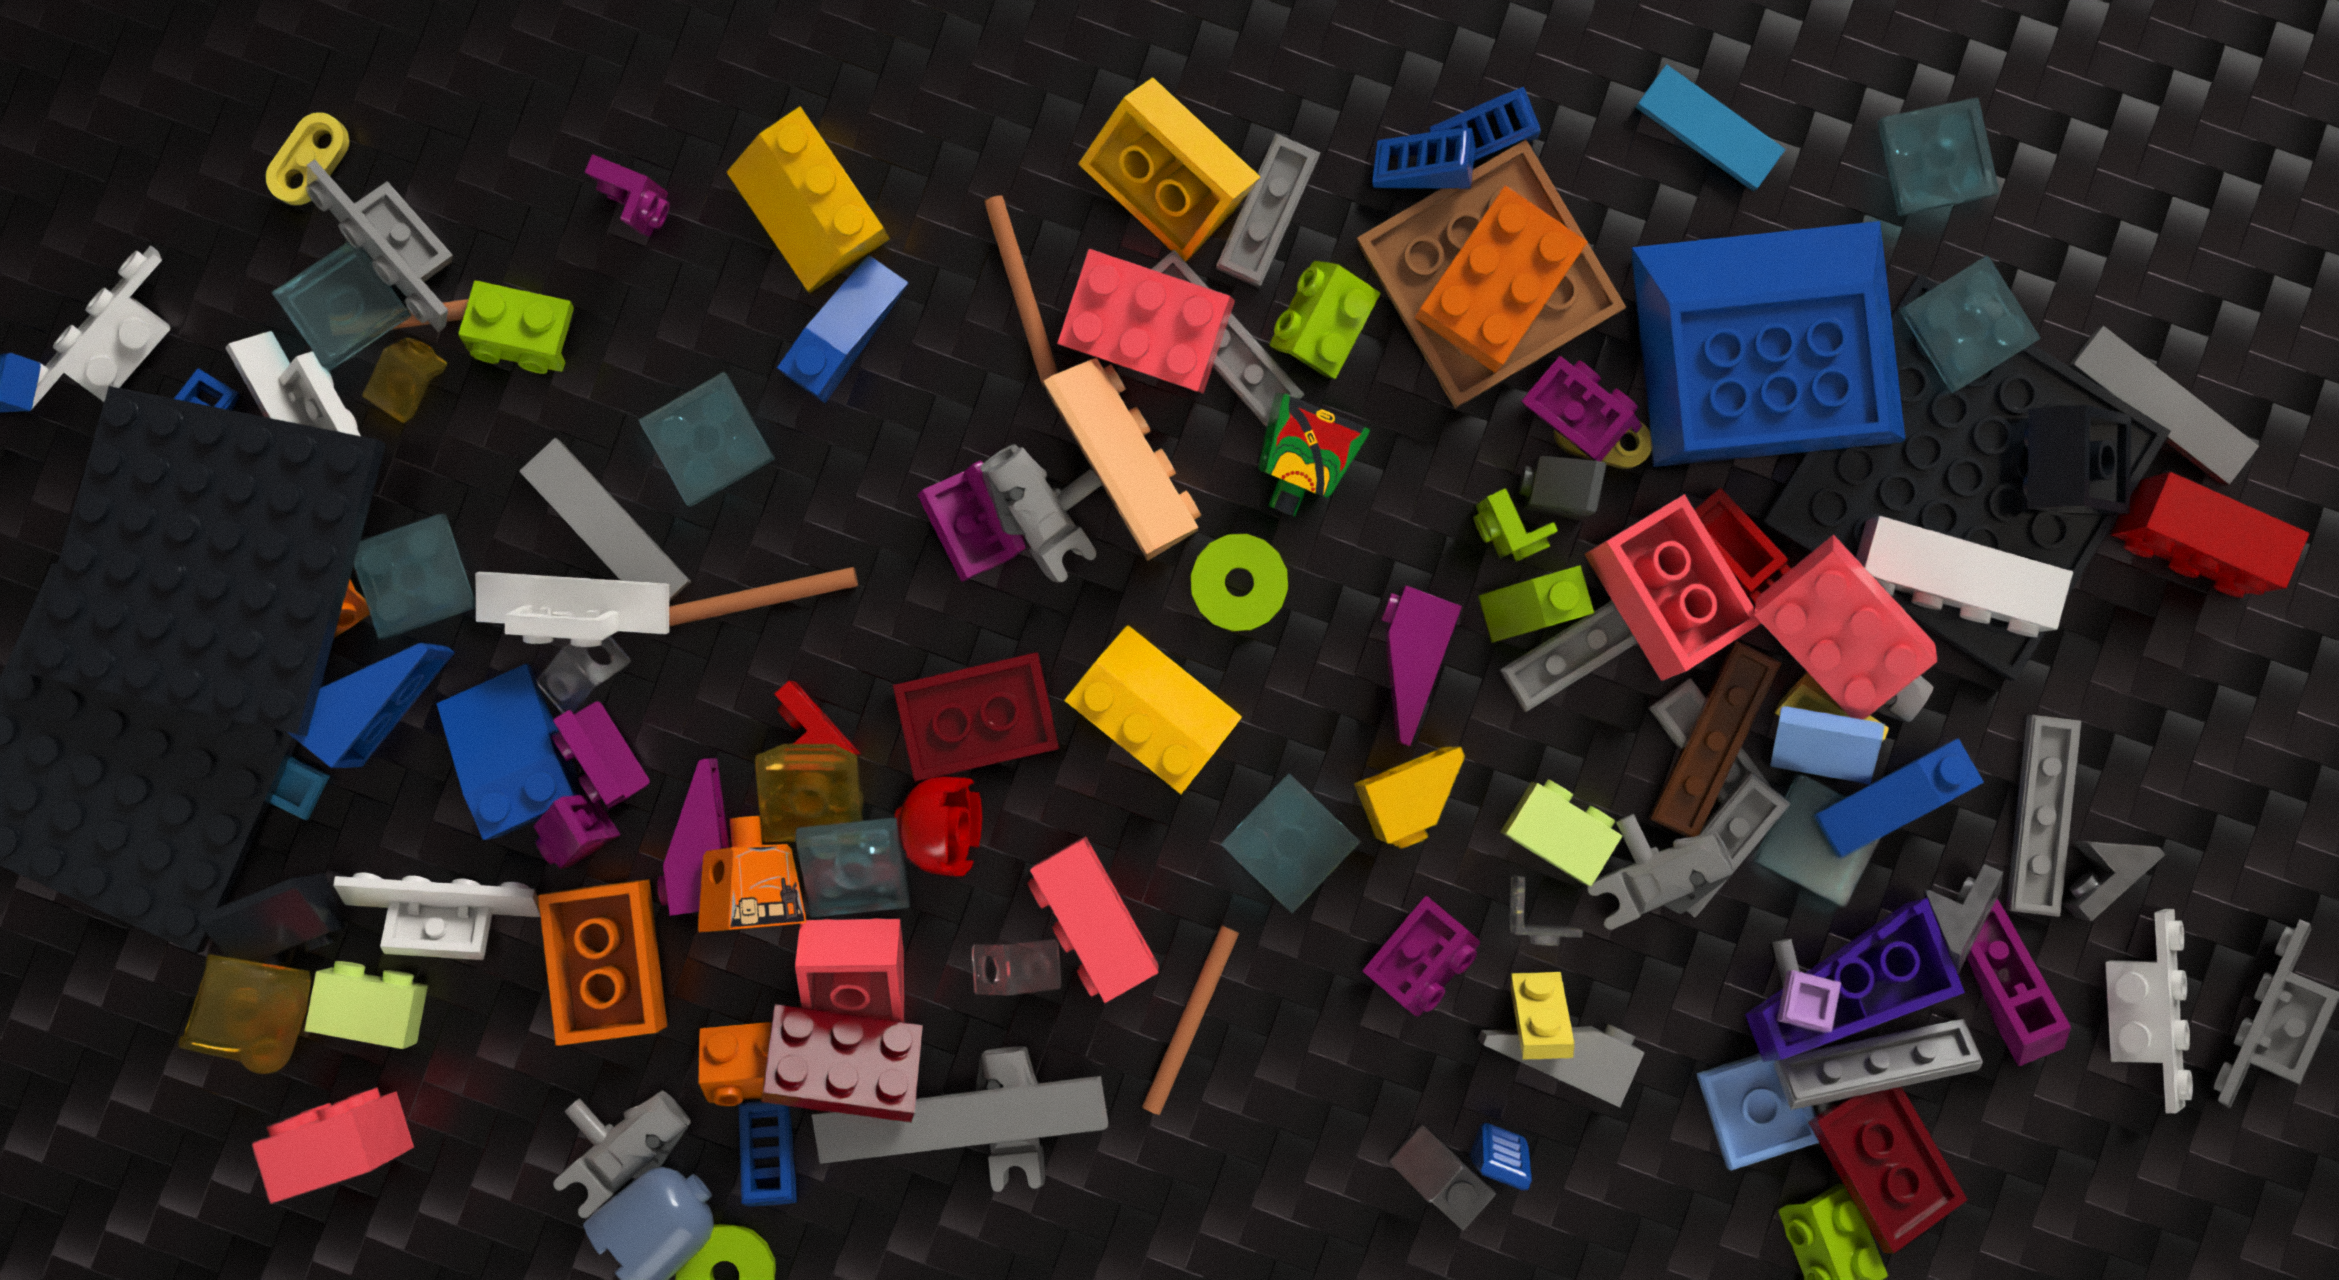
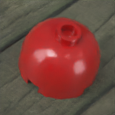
[893,777,982,876]

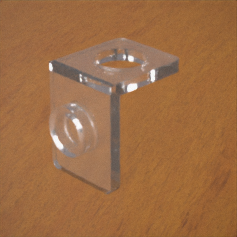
[536,636,631,714]
[1509,875,1583,946]
[972,940,1061,995]

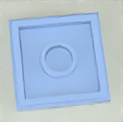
[1770,706,1885,784]
[1696,1053,1819,1171]

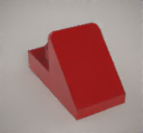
[774,681,861,761]

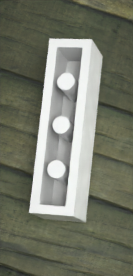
[1856,516,2073,637]

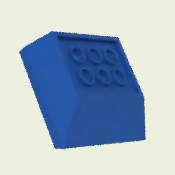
[1631,221,1905,467]

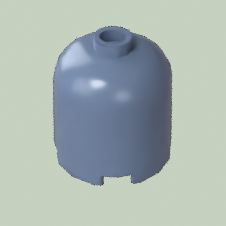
[583,1167,714,1280]

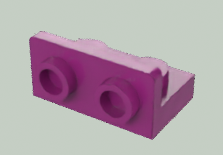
[585,154,670,237]
[1521,356,1642,462]
[1363,896,1480,1017]

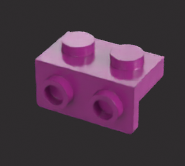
[917,460,1025,582]
[551,701,650,809]

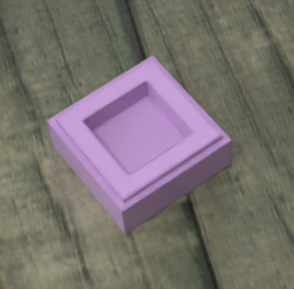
[1777,970,1841,1033]

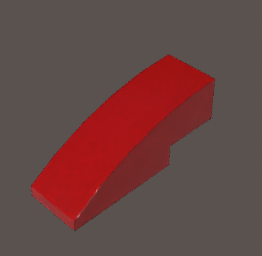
[1695,488,1791,608]

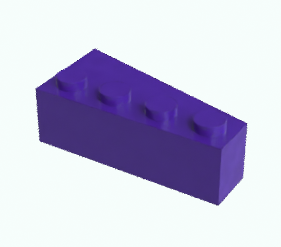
[1745,898,1965,1062]

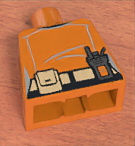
[698,816,806,932]

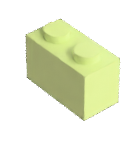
[1500,779,1622,886]
[304,961,428,1049]

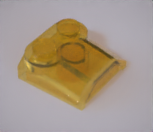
[755,744,864,842]
[179,954,311,1074]

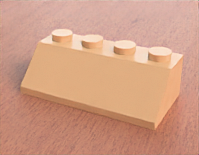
[1043,357,1201,561]

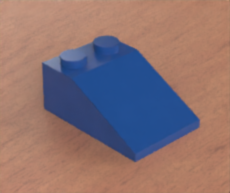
[287,643,455,768]
[437,663,586,840]

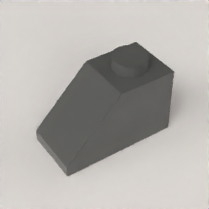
[1518,456,1606,521]

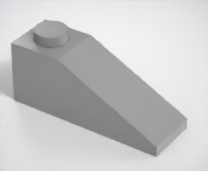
[1478,1024,1645,1107]

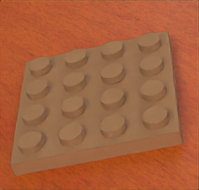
[1356,139,1626,409]

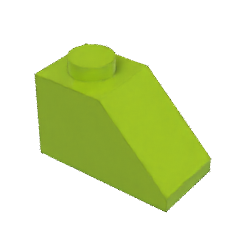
[1478,565,1594,643]

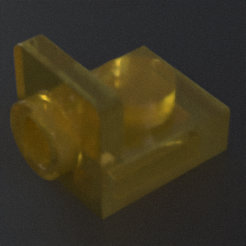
[362,338,447,423]

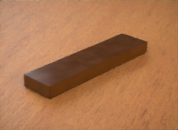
[1648,641,1781,838]

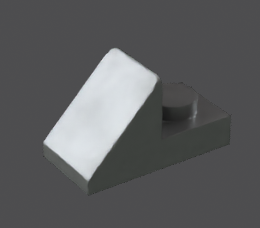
[2062,841,2165,921]
[1924,864,2003,974]
[1388,1124,1496,1231]

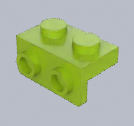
[1269,261,1381,379]
[458,280,574,374]
[1474,488,1558,562]
[1779,1184,1888,1280]

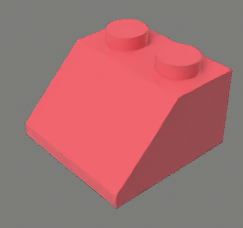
[795,918,904,1023]

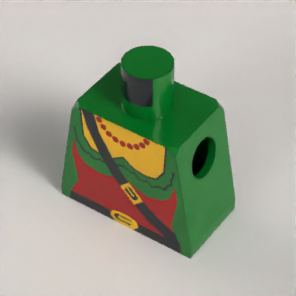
[1258,392,1370,517]

